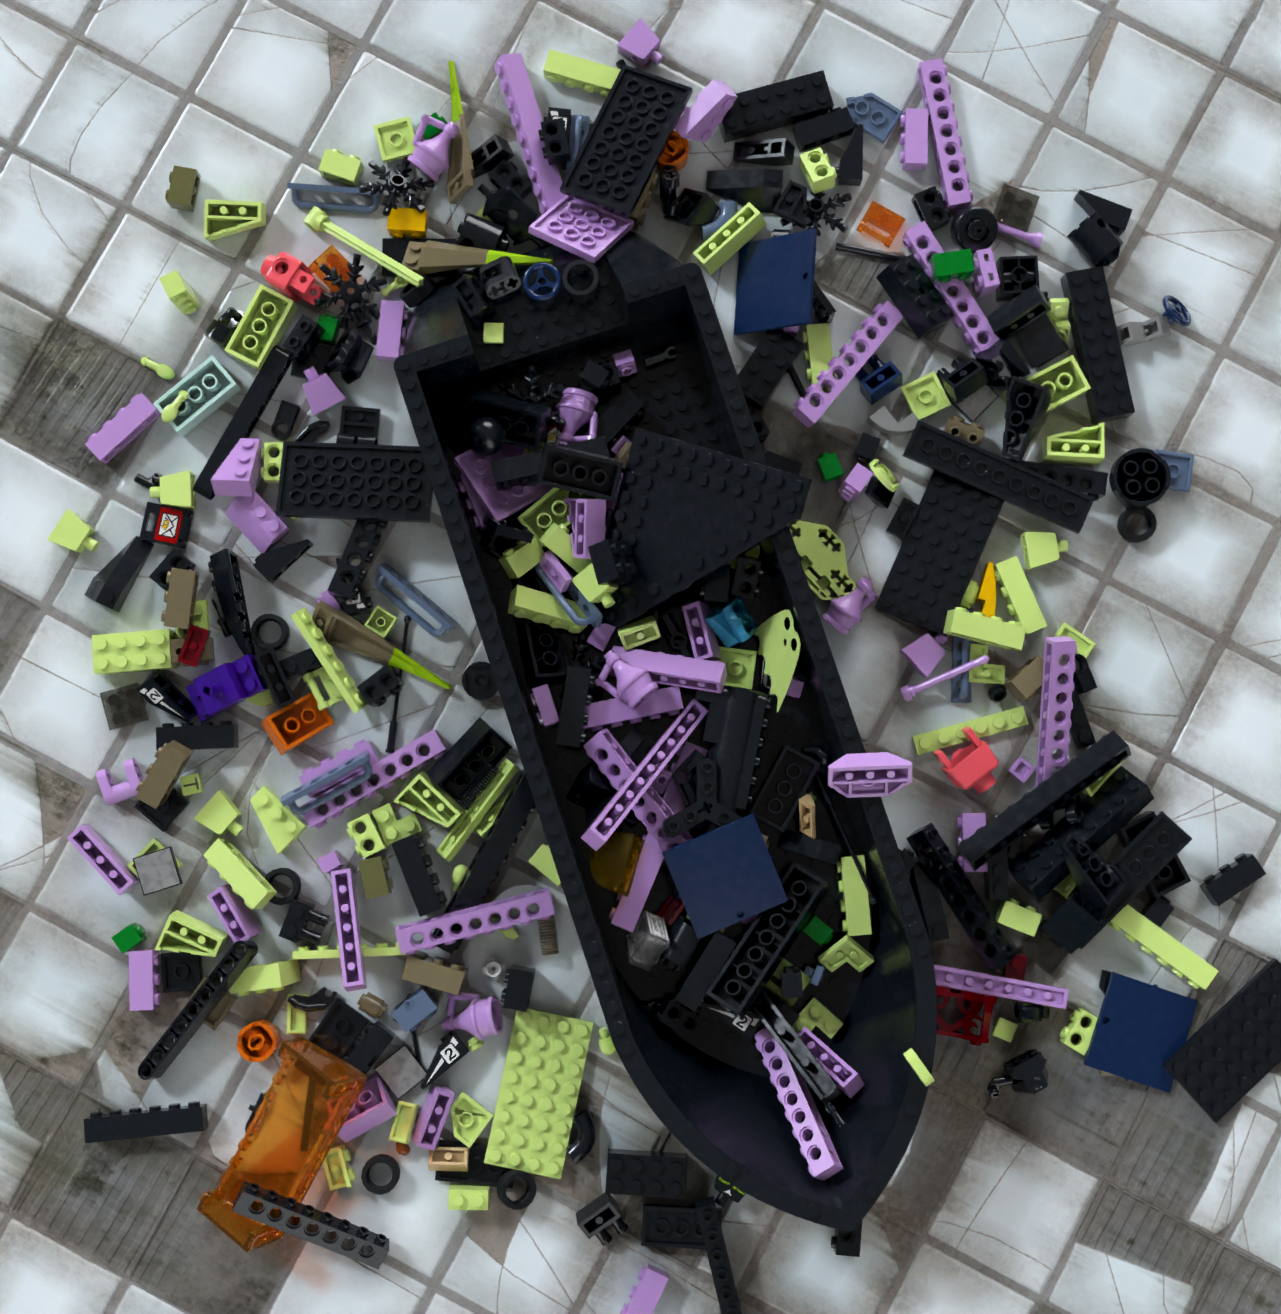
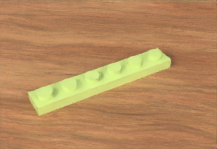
[291,607,367,713]
[912,706,1028,755]
[436,757,519,862]
[292,942,406,959]

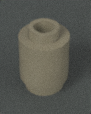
[357,992,388,1019]

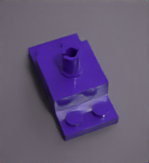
[186,654,267,722]

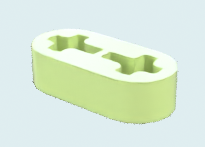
[903,1048,935,1087]

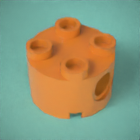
[656,130,689,171]
[237,1019,281,1062]

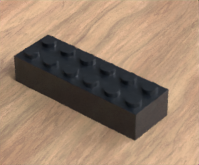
[719,70,834,143]

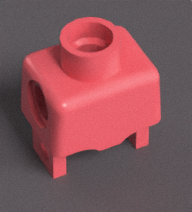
[260,252,325,307]
[933,726,999,794]

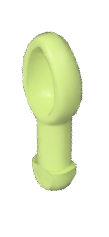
[381,275,410,297]
[141,357,175,380]
[161,390,188,423]

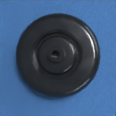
[950,206,998,253]

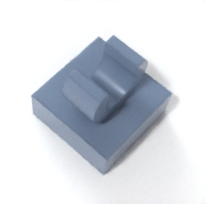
[804,964,827,986]

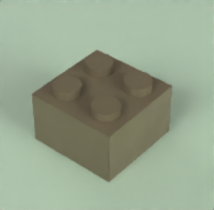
[1004,656,1044,701]

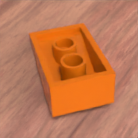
[261,692,335,756]

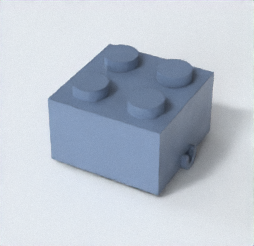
[391,985,439,1033]

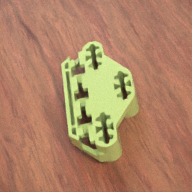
[789,520,857,602]

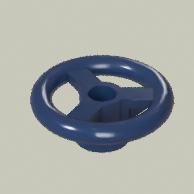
[523,262,562,301]
[1162,295,1191,326]

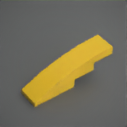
[975,562,996,618]

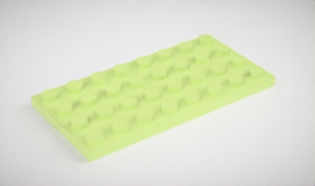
[484,1008,594,1179]

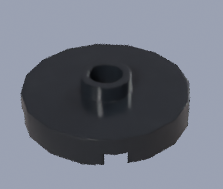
[462,661,498,700]

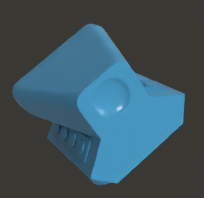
[705,596,757,648]

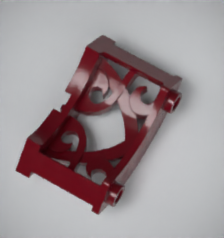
[936,985,997,1046]

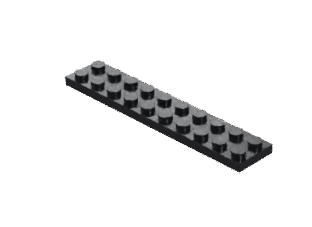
[902,420,1095,534]

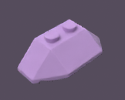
[828,752,913,798]

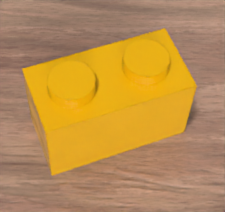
[387,207,428,239]

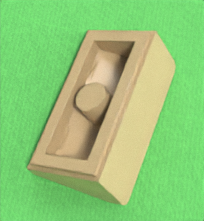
[799,794,816,839]
[428,1146,469,1172]

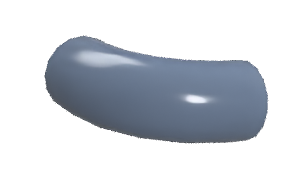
[701,201,737,243]

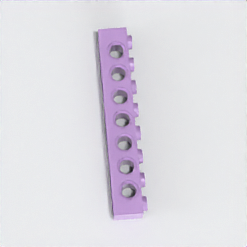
[917,58,973,211]
[902,221,1000,357]
[791,301,903,428]
[1035,636,1077,787]
[583,728,694,851]
[300,729,447,829]
[395,887,555,955]
[754,1027,844,1181]

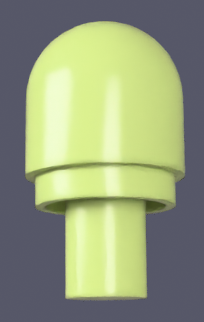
[451,865,468,891]
[598,1027,615,1055]

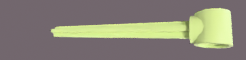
[303,206,425,288]

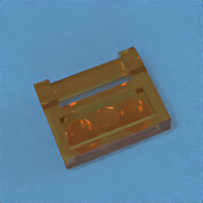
[856,201,905,248]
[308,245,359,293]

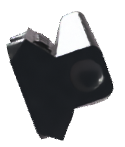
[325,330,374,384]
[975,340,1031,391]
[1002,1049,1048,1094]

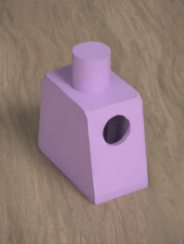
[617,18,664,67]
[302,366,346,416]
[899,633,948,678]

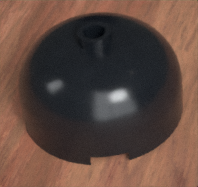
[1109,448,1171,507]

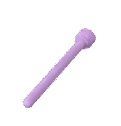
[956,209,1044,249]
[900,655,989,702]

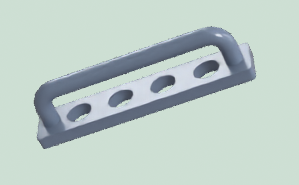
[565,114,590,177]
[287,183,384,214]
[535,548,603,628]
[375,563,458,637]
[951,608,974,703]
[280,750,373,815]

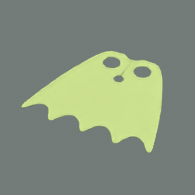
[753,610,801,712]

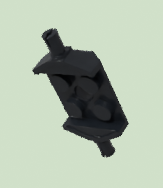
[477,183,545,248]
[610,865,673,928]

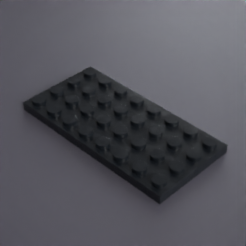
[560,64,693,218]
[275,441,433,523]
[874,470,1004,637]
[1162,958,1281,1123]

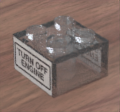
[624,910,670,971]

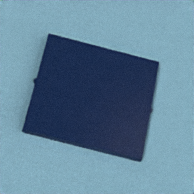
[734,229,817,336]
[662,814,788,939]
[1083,972,1198,1093]

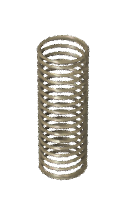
[536,904,559,955]

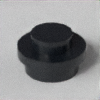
[988,684,1007,702]

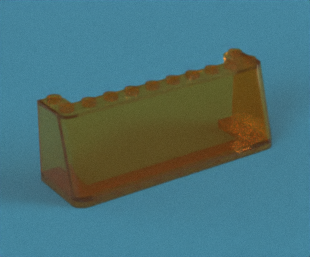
[197,1037,367,1253]

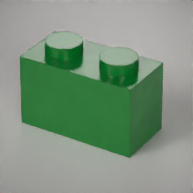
[930,248,975,283]

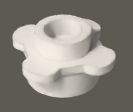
[482,957,505,980]

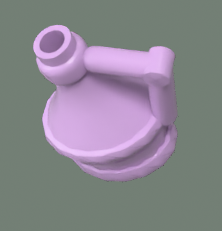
[407,114,459,182]
[556,388,598,446]
[822,576,877,635]
[595,649,658,710]
[441,992,503,1040]

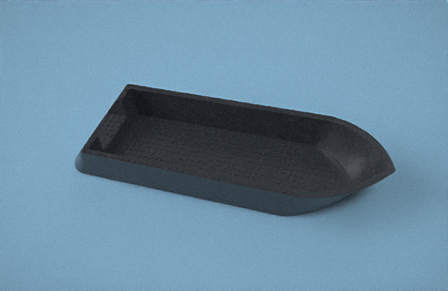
[393,231,937,1232]

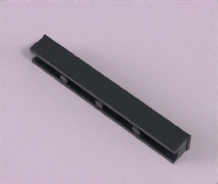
[751,989,842,1105]

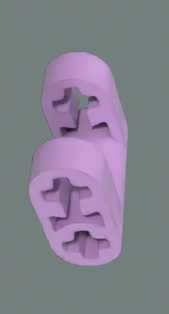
[96,758,144,806]

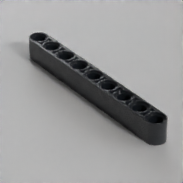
[193,345,293,500]
[138,940,258,1080]

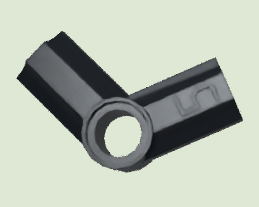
[672,749,705,807]

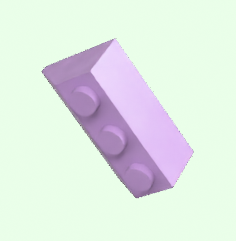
[225,490,292,554]
[327,1074,397,1143]

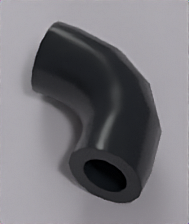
[566,1108,596,1164]

